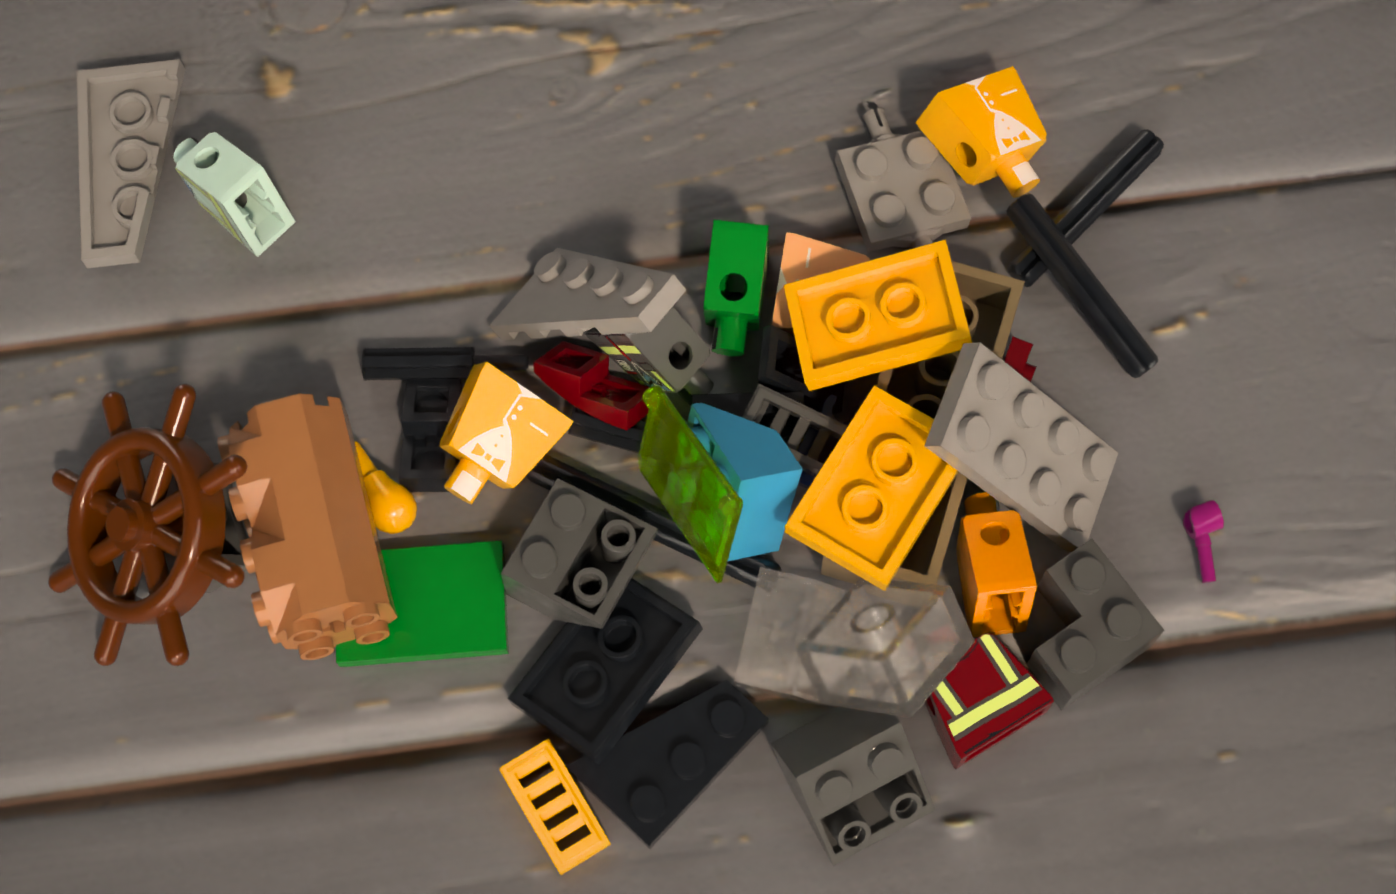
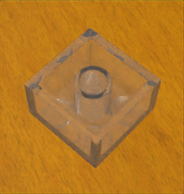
[795,577,975,718]

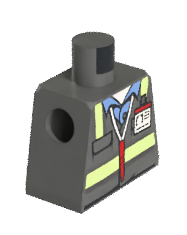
[584,307,714,406]

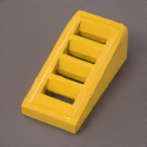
[499,739,611,875]

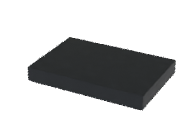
[507,578,703,766]

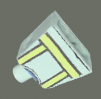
[174,132,296,257]

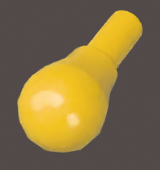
[354,441,417,534]

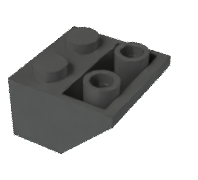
[501,478,658,629]
[771,689,935,865]

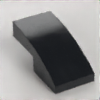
[398,379,462,492]

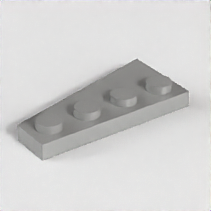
[76,59,185,268]
[489,248,686,340]

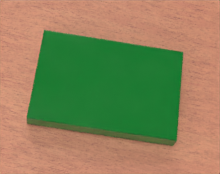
[336,540,509,667]

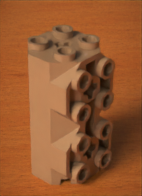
[217,393,397,660]

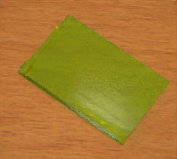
[639,386,743,583]

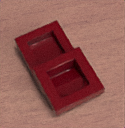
[533,341,656,431]

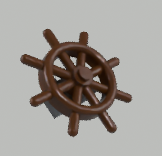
[48,384,247,666]

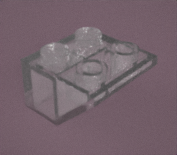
[733,567,869,709]

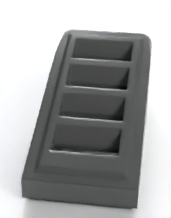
[742,384,848,478]

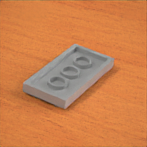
[924,342,1118,552]

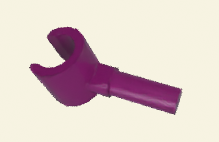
[1182,500,1224,583]

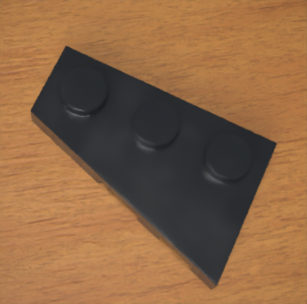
[566,680,769,849]

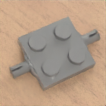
[835,108,971,252]

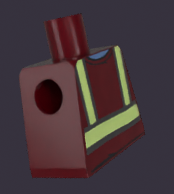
[917,620,1054,770]

